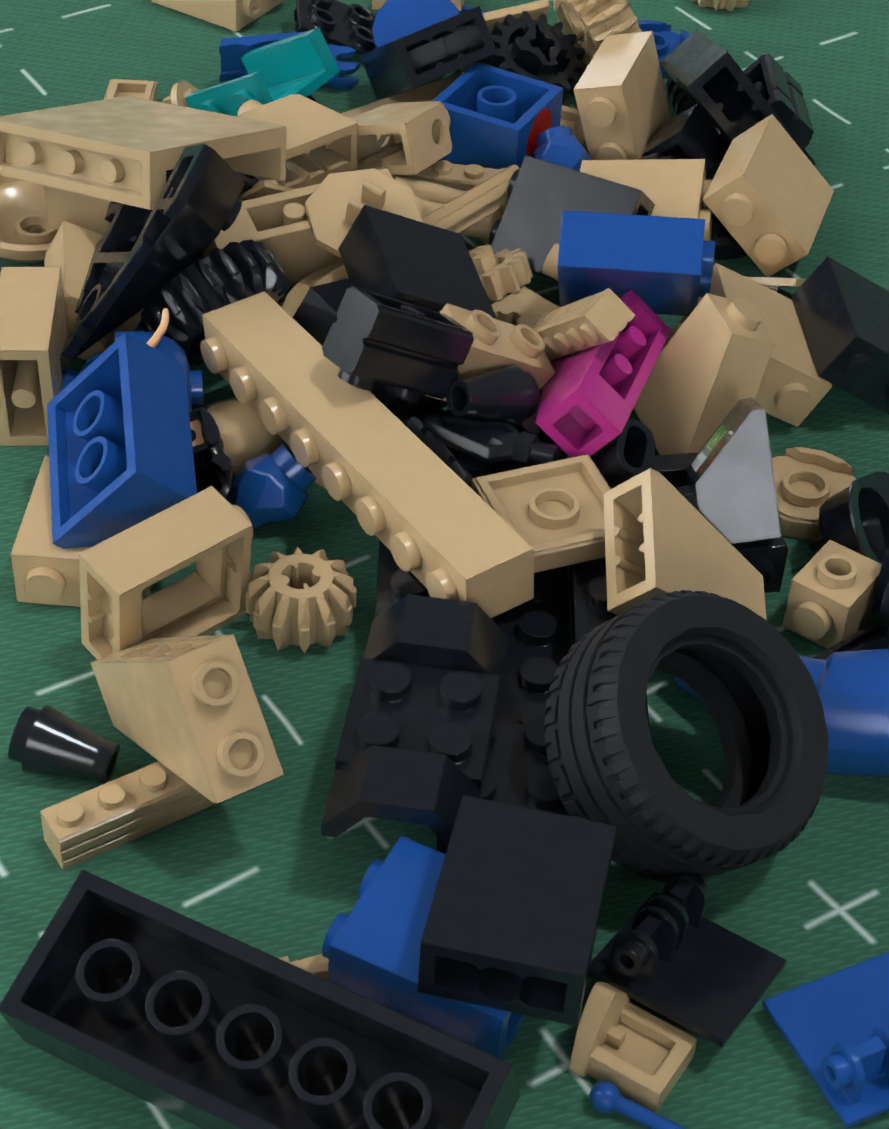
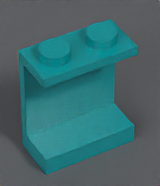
[185,27,340,117]

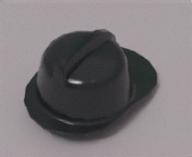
[808,472,889,564]

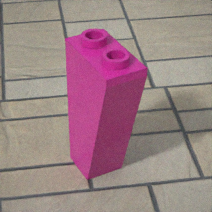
[535,289,671,458]

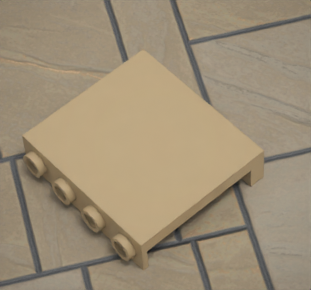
[0,96,287,210]

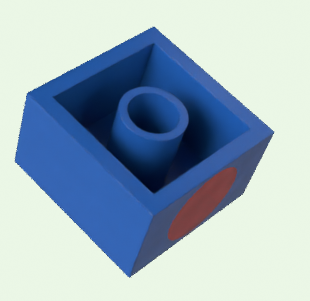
[433,62,563,169]

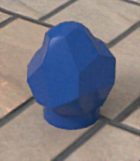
[534,126,593,171]
[231,444,317,529]

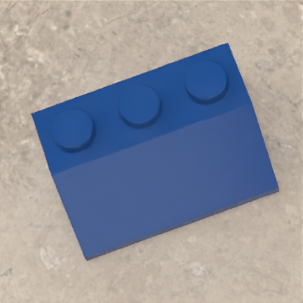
[47,332,197,549]

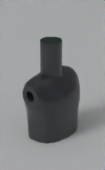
[590,418,656,489]

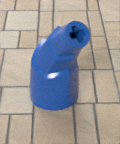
[674,649,889,777]

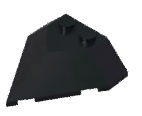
[61,144,245,361]

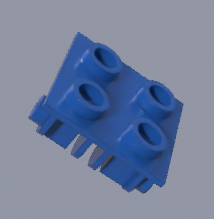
[762,952,889,1128]

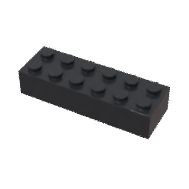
[0,869,520,1129]

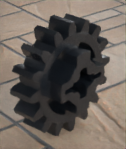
[485,11,587,103]

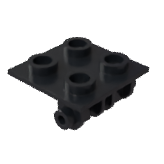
[294,0,376,55]
[588,873,787,1048]

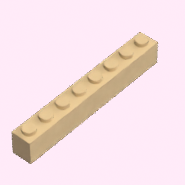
[200,291,534,618]

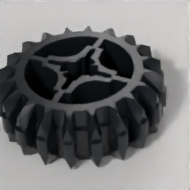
[140,239,290,366]

